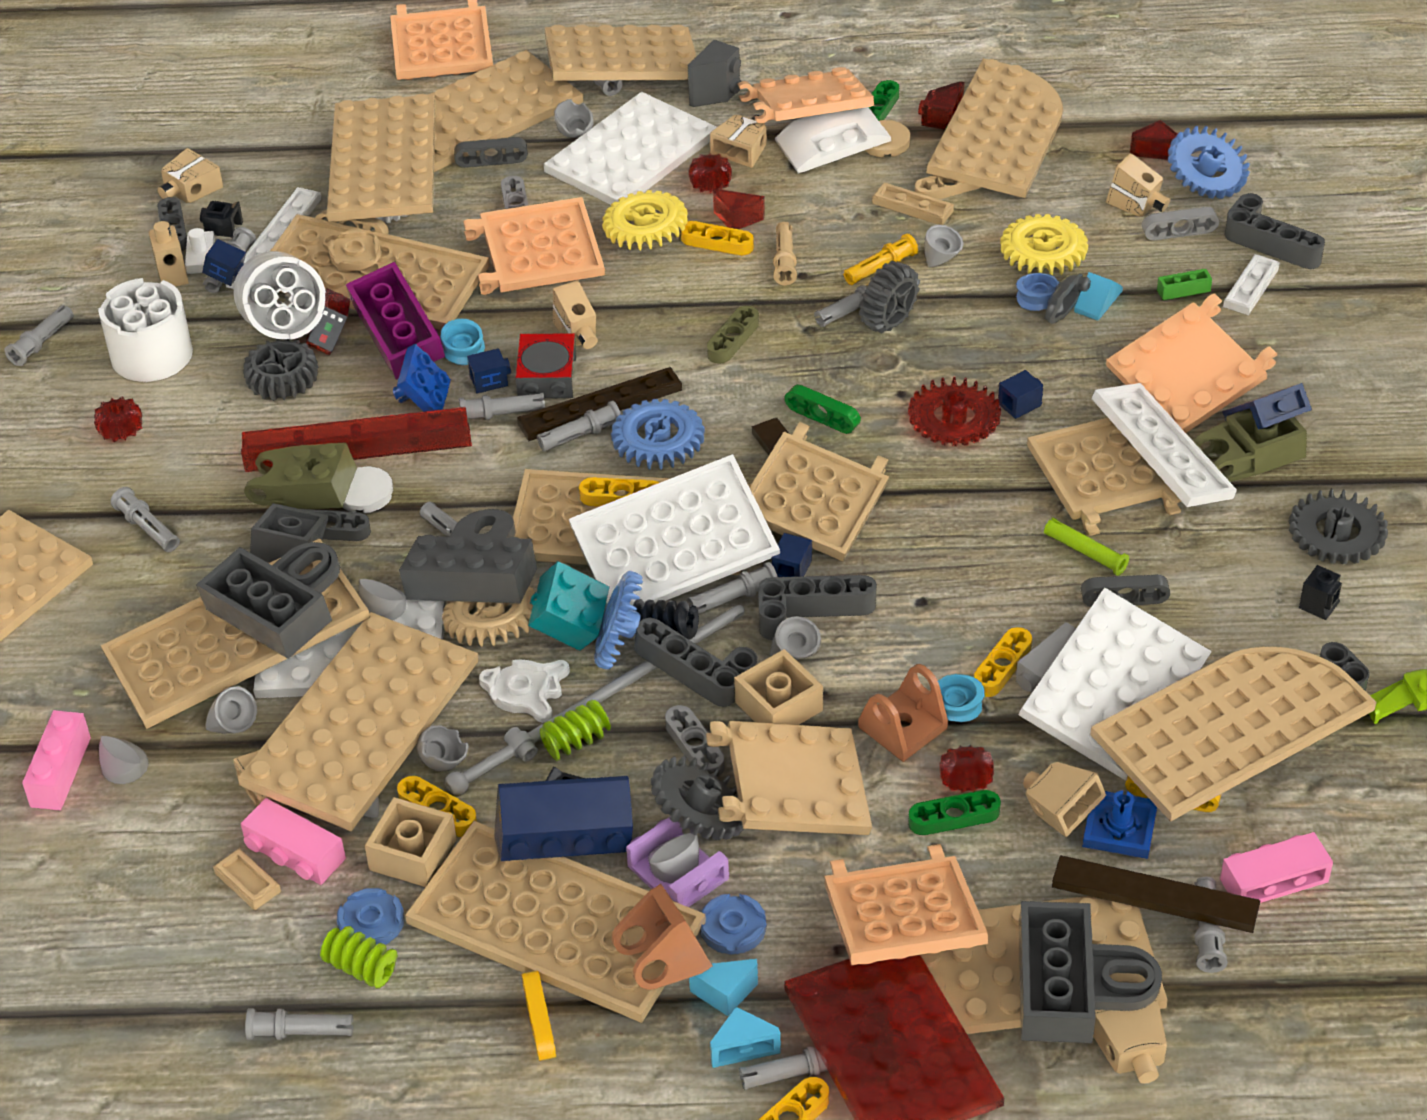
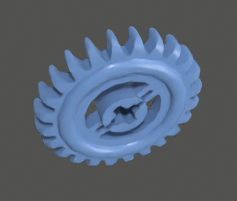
[1168,126,1250,199]
[611,399,705,470]
[594,571,643,669]

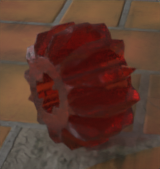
[688,153,732,193]
[94,396,143,442]
[939,744,994,793]

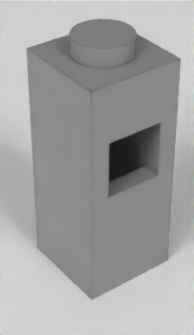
[1015,622,1076,693]

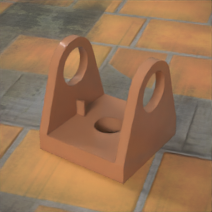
[858,664,948,762]
[612,884,713,990]

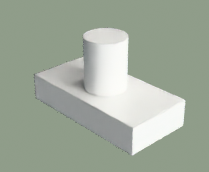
[185,228,215,274]

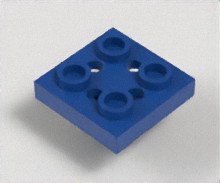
[393,344,451,421]
[1082,790,1157,859]

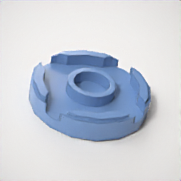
[337,888,404,945]
[701,894,767,955]

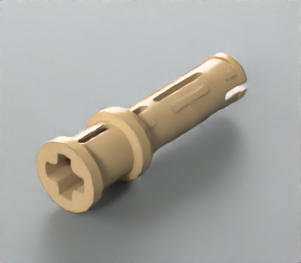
[773,222,797,286]

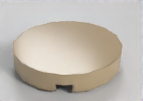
[864,120,910,158]
[328,230,381,271]

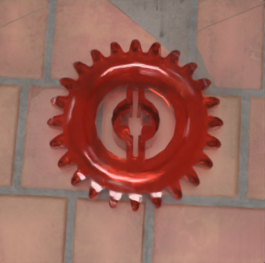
[908,376,1001,447]

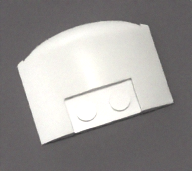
[775,107,891,174]

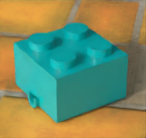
[528,561,610,651]

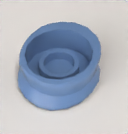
[1016,273,1059,311]

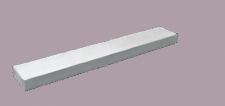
[226,187,321,289]

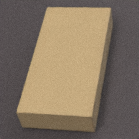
[213,848,281,910]

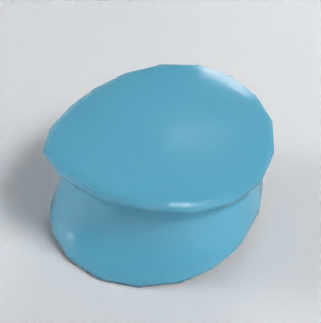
[440,319,485,365]
[938,674,985,722]

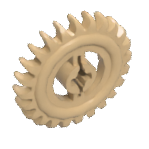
[442,586,537,647]

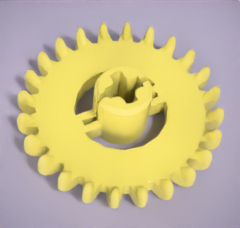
[602,190,688,251]
[1000,214,1088,275]

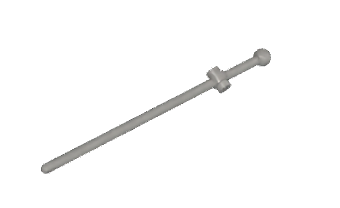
[444,605,745,796]

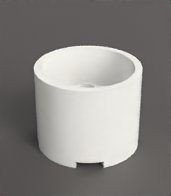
[234,251,326,339]
[98,278,193,382]

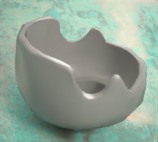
[554,99,594,138]
[417,725,469,772]

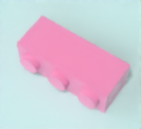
[22,710,91,811]
[241,798,346,885]
[1220,832,1333,903]

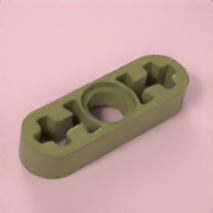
[707,306,759,364]

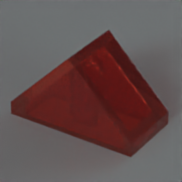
[1130,120,1178,160]
[713,189,765,229]

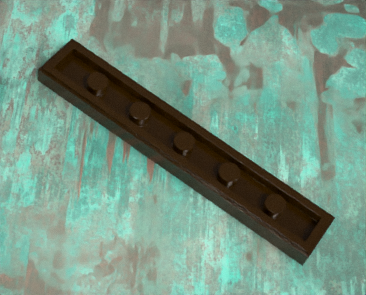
[517,367,682,442]
[1052,855,1261,933]

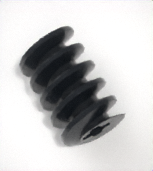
[633,599,699,639]

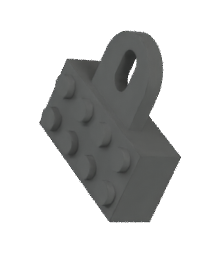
[399,509,537,604]
[196,542,340,659]
[1019,901,1162,1043]

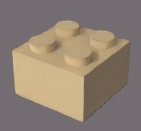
[734,649,823,725]
[365,797,457,887]

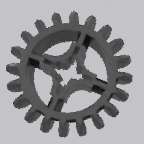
[859,261,920,333]
[243,339,319,401]

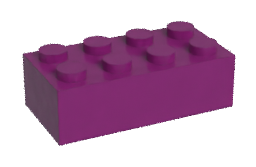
[346,261,445,380]

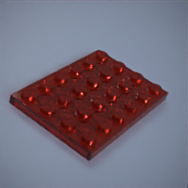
[784,955,1005,1120]

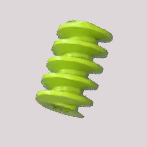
[539,699,611,761]
[320,926,398,989]

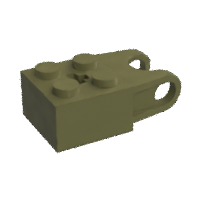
[1193,408,1307,482]
[244,443,357,509]

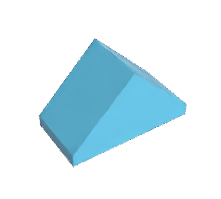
[1074,272,1123,321]
[689,959,758,1016]
[710,1007,781,1068]

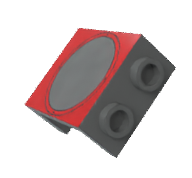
[516,333,577,398]

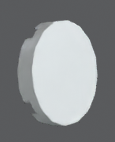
[343,466,393,513]

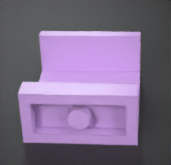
[626,816,729,907]

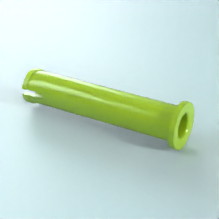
[1044,518,1129,576]

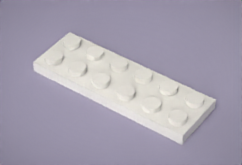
[1092,383,1237,507]

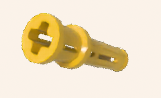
[843,233,918,285]

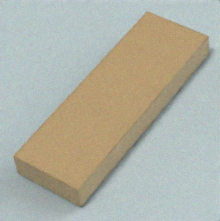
[872,182,954,225]

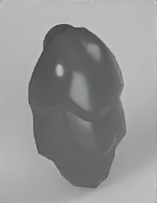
[1045,273,1091,324]

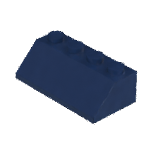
[494,776,633,861]

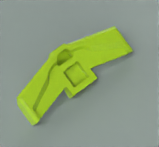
[1368,669,1427,724]

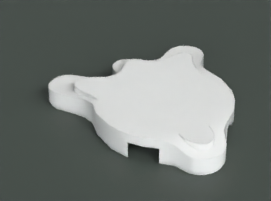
[479,659,570,723]

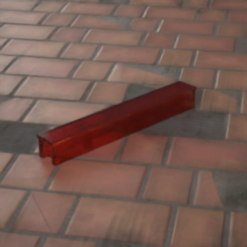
[241,407,472,472]

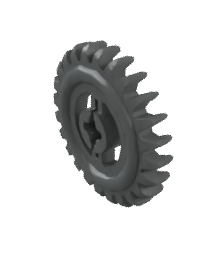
[1289,488,1388,565]
[651,755,745,840]

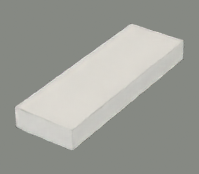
[1223,254,1280,315]

